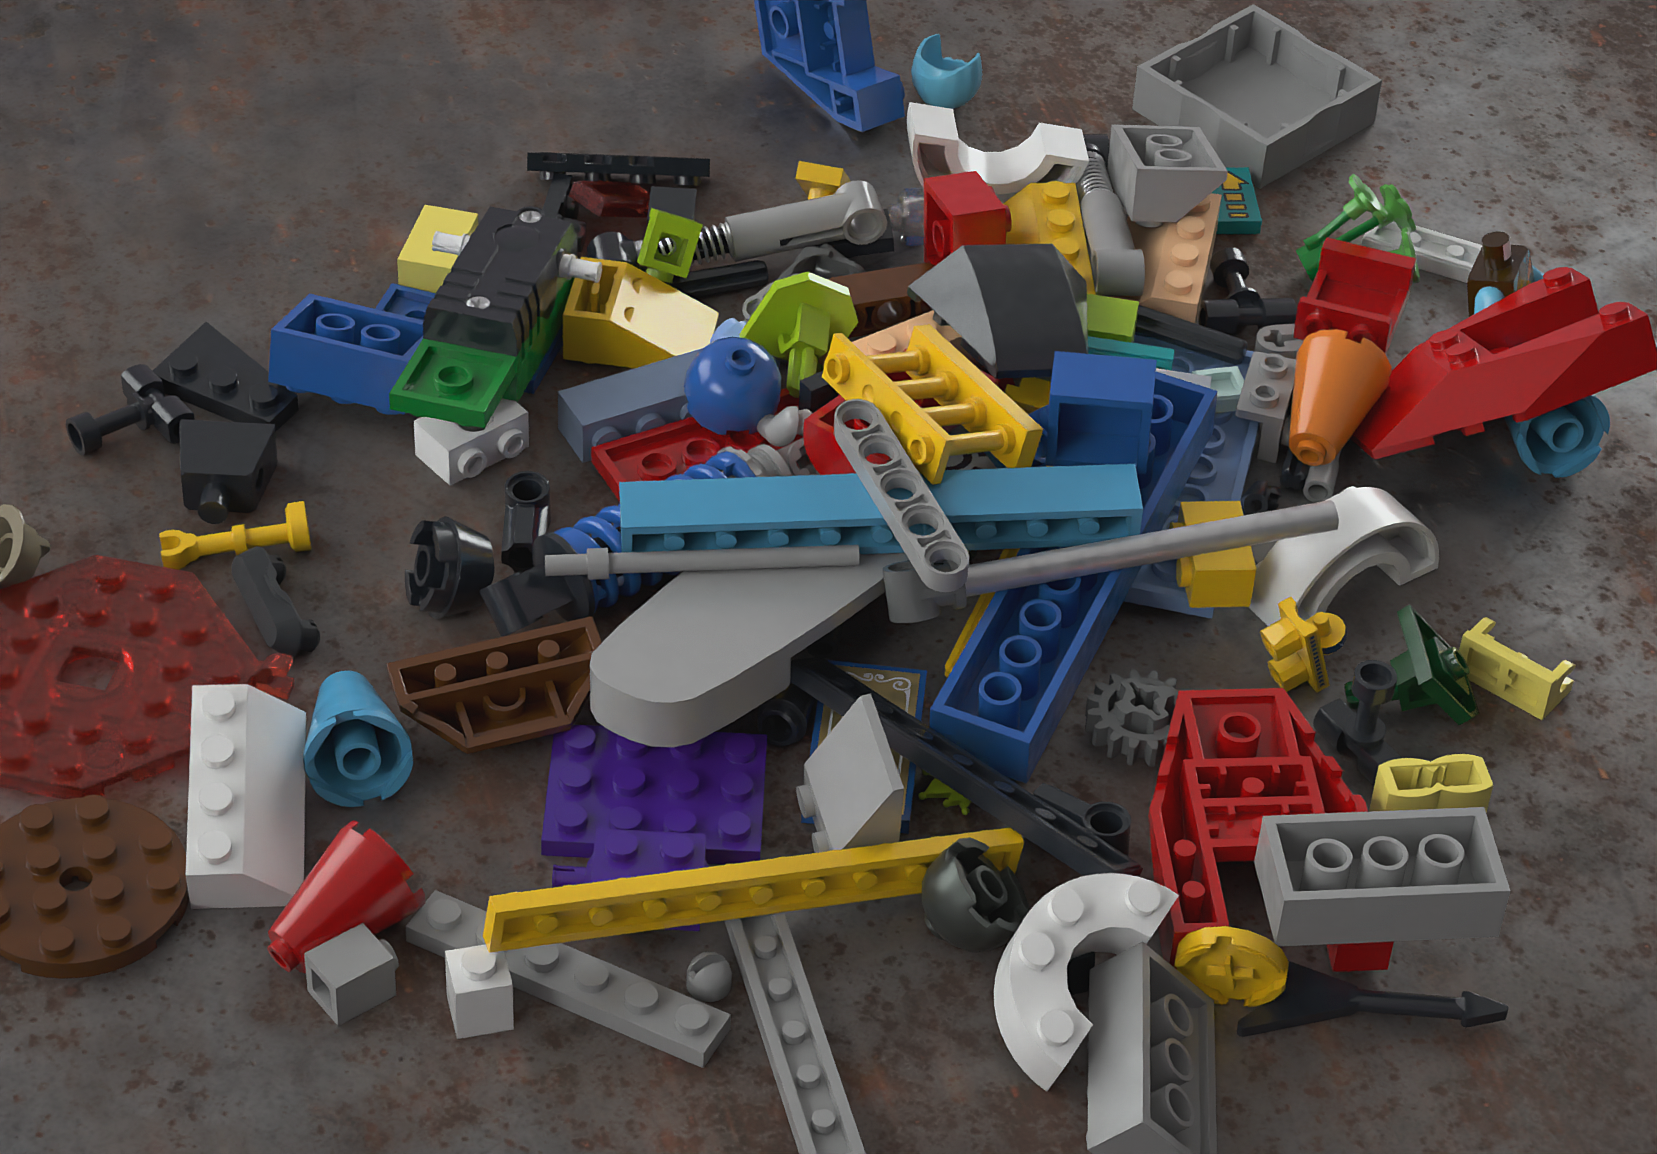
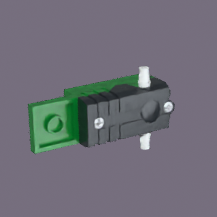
[389,206,602,429]

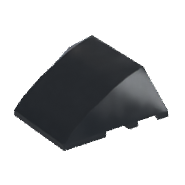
[907,243,1088,379]

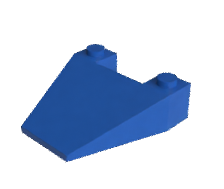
[754,0,905,132]

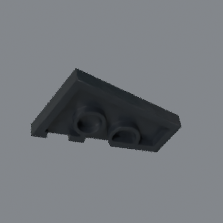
[153,322,299,432]

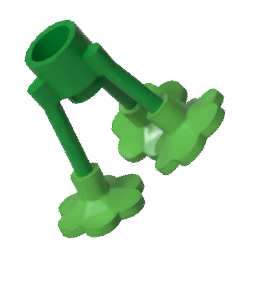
[1295,174,1420,283]

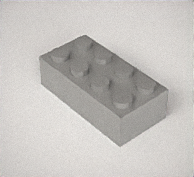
[1254,807,1510,946]

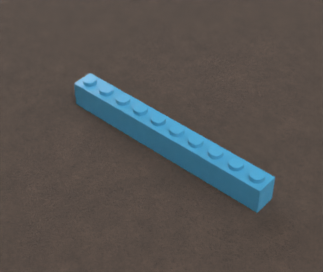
[619,464,1143,554]

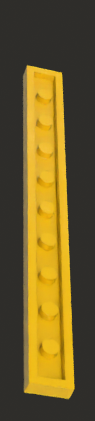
[483,827,1024,953]

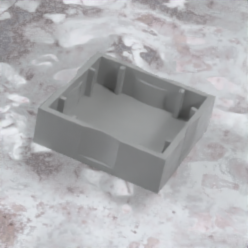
[1132,4,1382,189]

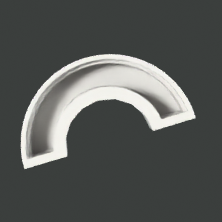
[907,102,1089,203]
[1249,487,1439,626]
[994,873,1179,1092]

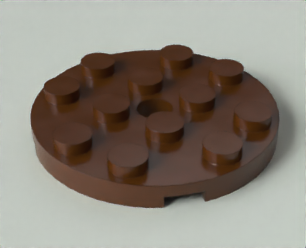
[0,795,189,979]

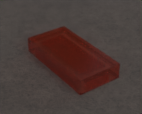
[569,181,650,218]

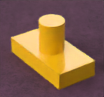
[795,161,851,200]

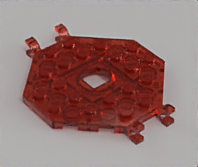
[0,555,295,799]

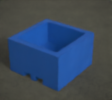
[1045,351,1157,474]

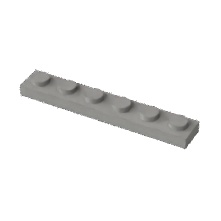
[406,890,731,1068]
[724,912,866,1154]

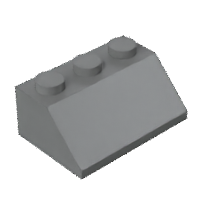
[1107,125,1228,227]

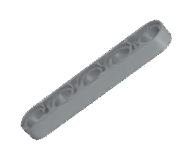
[834,399,969,592]

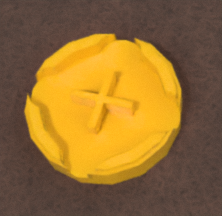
[1174,926,1289,1007]

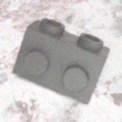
[1235,351,1296,463]

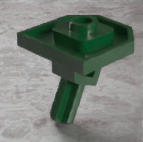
[1344,604,1479,725]

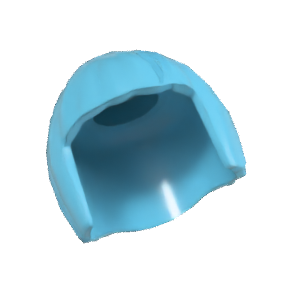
[911,34,982,109]

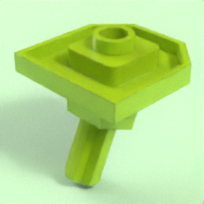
[739,271,858,398]

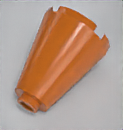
[1289,329,1392,466]

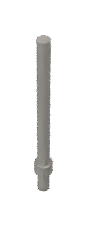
[545,545,860,580]

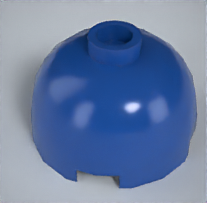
[684,336,781,435]

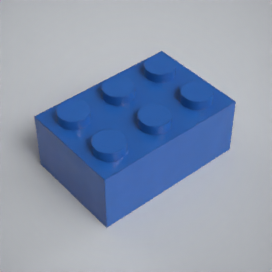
[268,294,423,415]

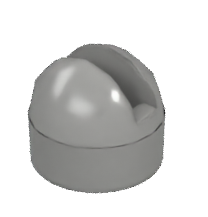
[686,952,732,1002]

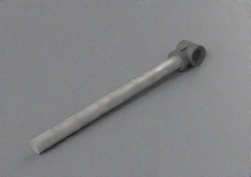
[883,500,1339,623]

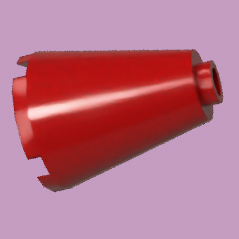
[267,820,426,973]

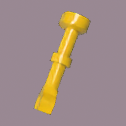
[159,501,312,571]

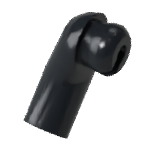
[1240,480,1282,516]

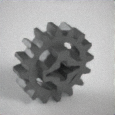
[1085,669,1190,767]

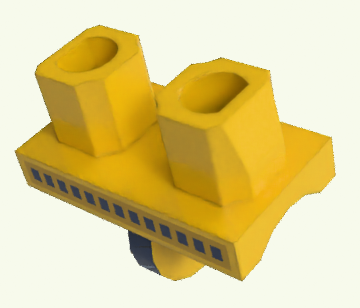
[1260,596,1347,693]

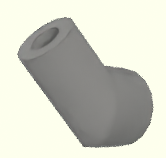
[757,406,812,447]

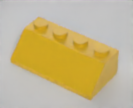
[1003,181,1096,295]

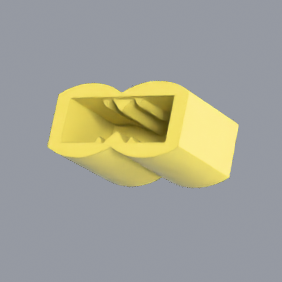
[1369,754,1493,813]

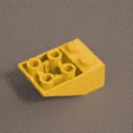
[563,257,719,369]

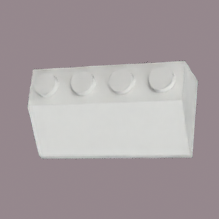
[186,684,306,909]

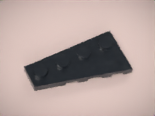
[527,152,710,185]

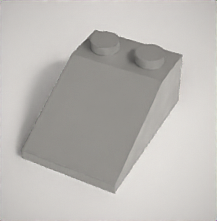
[796,693,904,853]

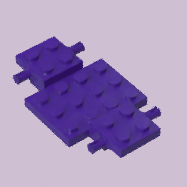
[541,725,767,931]

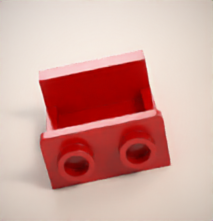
[1293,237,1417,354]

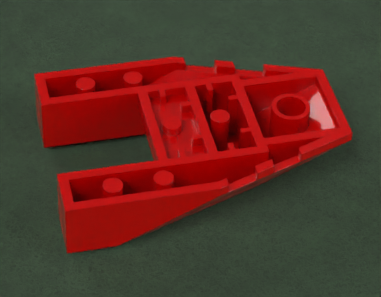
[1350,267,1657,460]
[1148,688,1394,972]

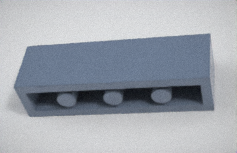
[558,348,702,463]

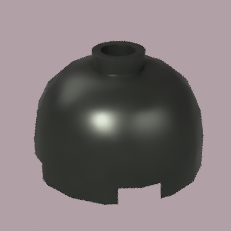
[922,837,1030,952]

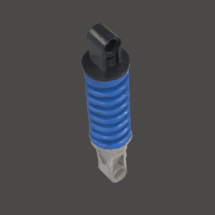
[479,438,820,637]

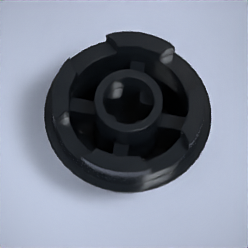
[405,516,495,619]

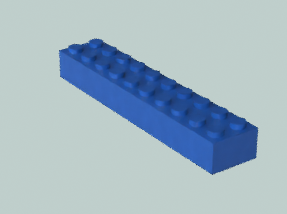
[929,372,1218,784]

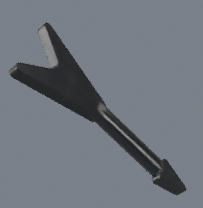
[1236,961,1509,1037]

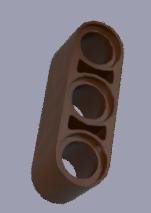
[828,263,935,338]

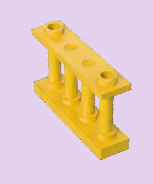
[822,324,1043,485]

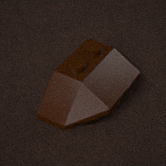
[386,616,602,754]

